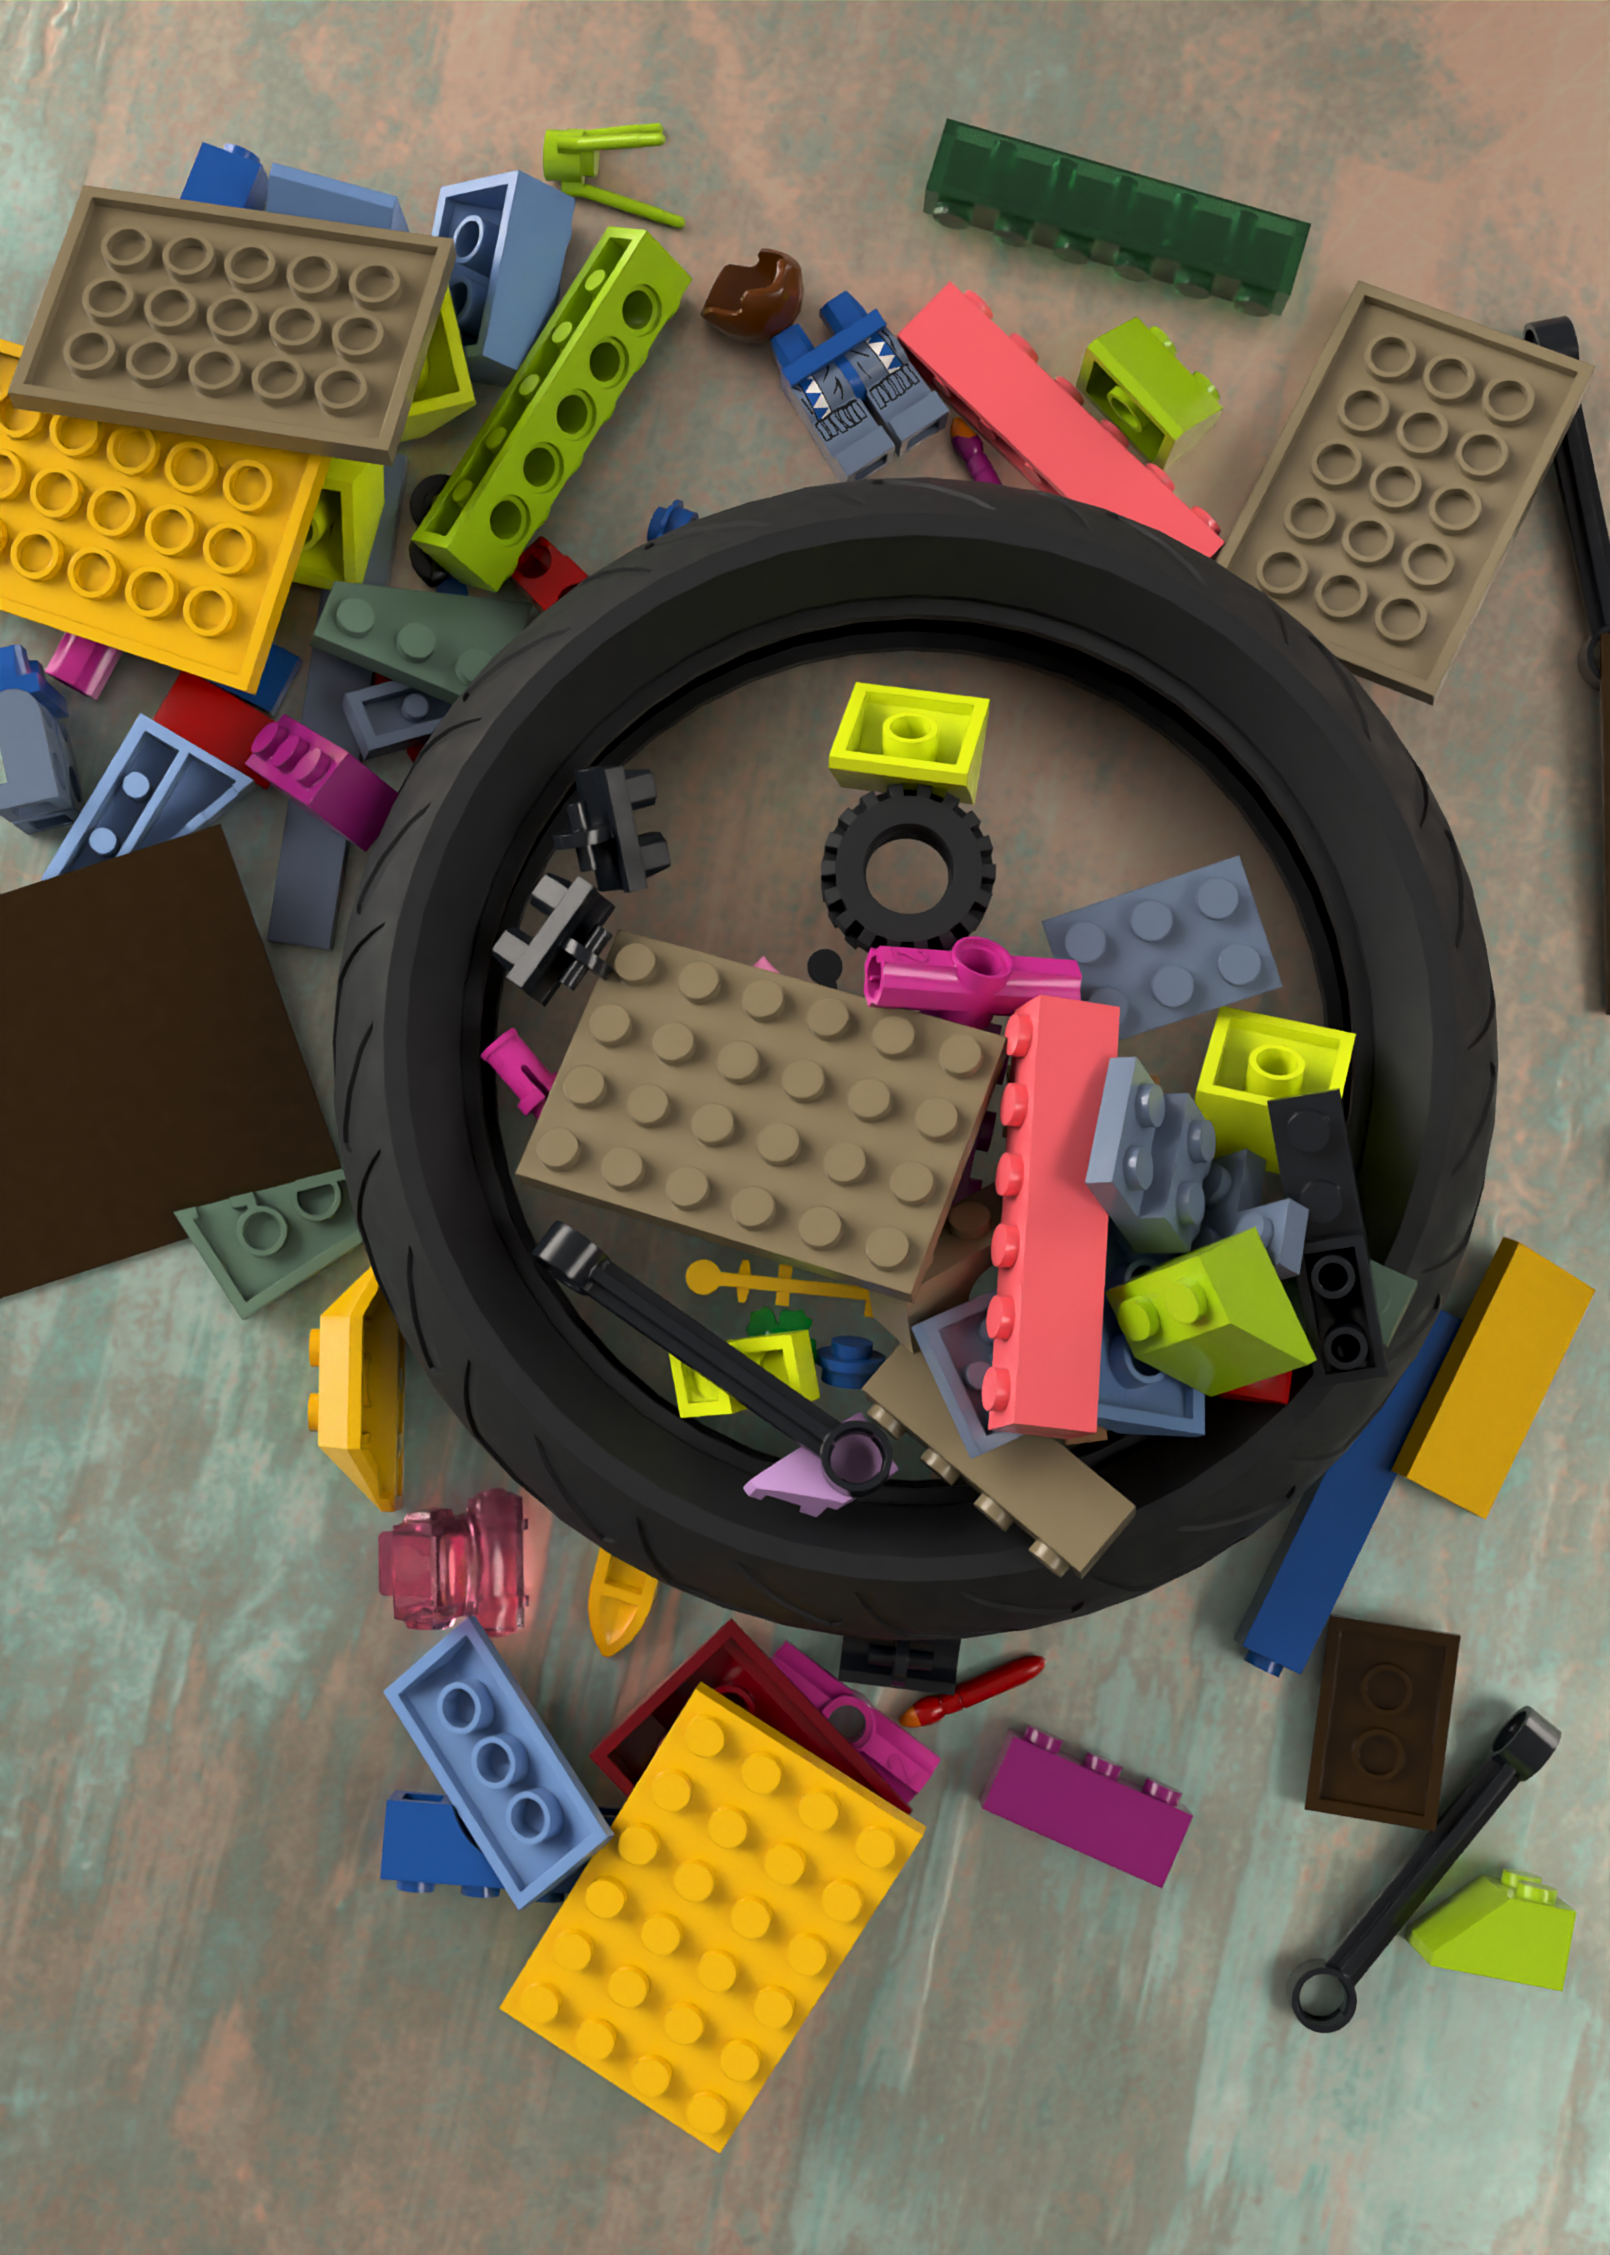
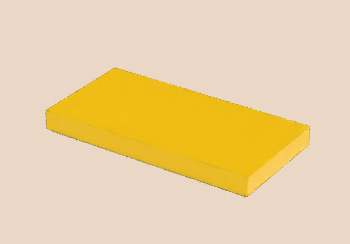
[1391,1237,1595,1520]

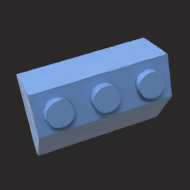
[431,170,576,387]

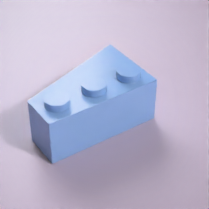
[41,713,257,881]

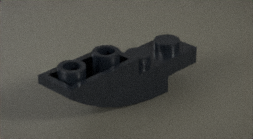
[1267,1087,1389,1387]

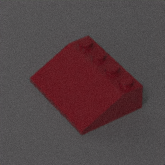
[588,1617,913,1815]

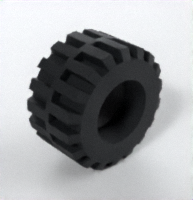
[821,783,996,953]

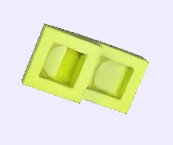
[669,1330,820,1418]

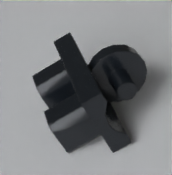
[552,765,671,893]
[491,873,616,1007]
[838,1636,961,1696]

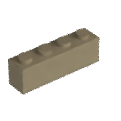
[862,1343,1136,1580]

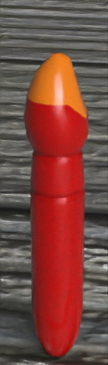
[899,1655,1046,1728]

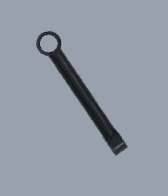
[1522,316,1610,691]
[530,1220,893,1498]
[1287,1706,1561,2033]

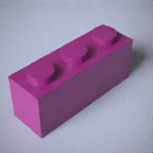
[245,714,399,852]
[978,1725,1193,1888]

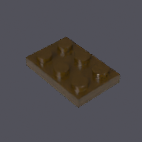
[1304,1614,1461,1832]

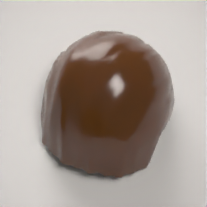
[701,248,804,344]

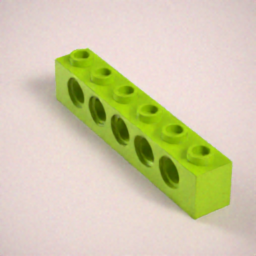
[411,226,693,593]

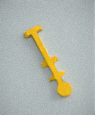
[685,1259,874,1318]

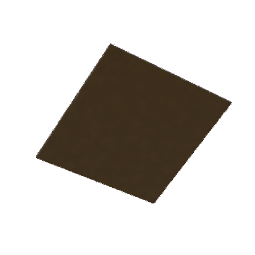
[0,824,342,1299]

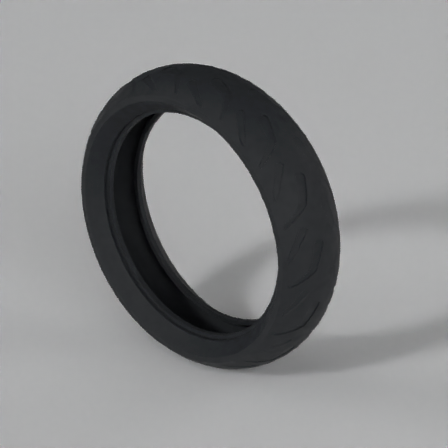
[332,477,1498,1640]

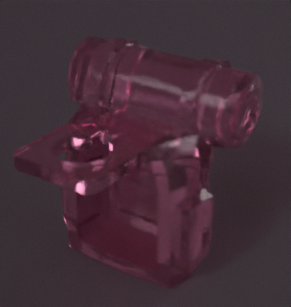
[378,1488,530,1638]

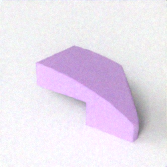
[743,1412,899,1517]

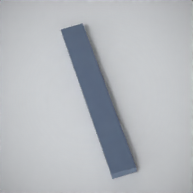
[267,453,409,952]

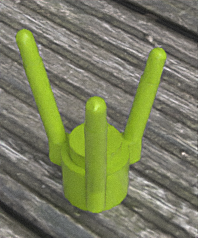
[543,123,686,229]

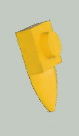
[588,1547,661,1658]

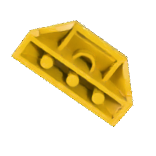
[308,1267,406,1512]

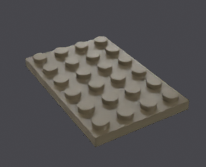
[7,185,457,466]
[1216,280,1595,706]
[515,929,1007,1304]

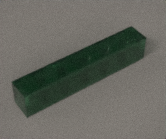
[923,118,1311,317]

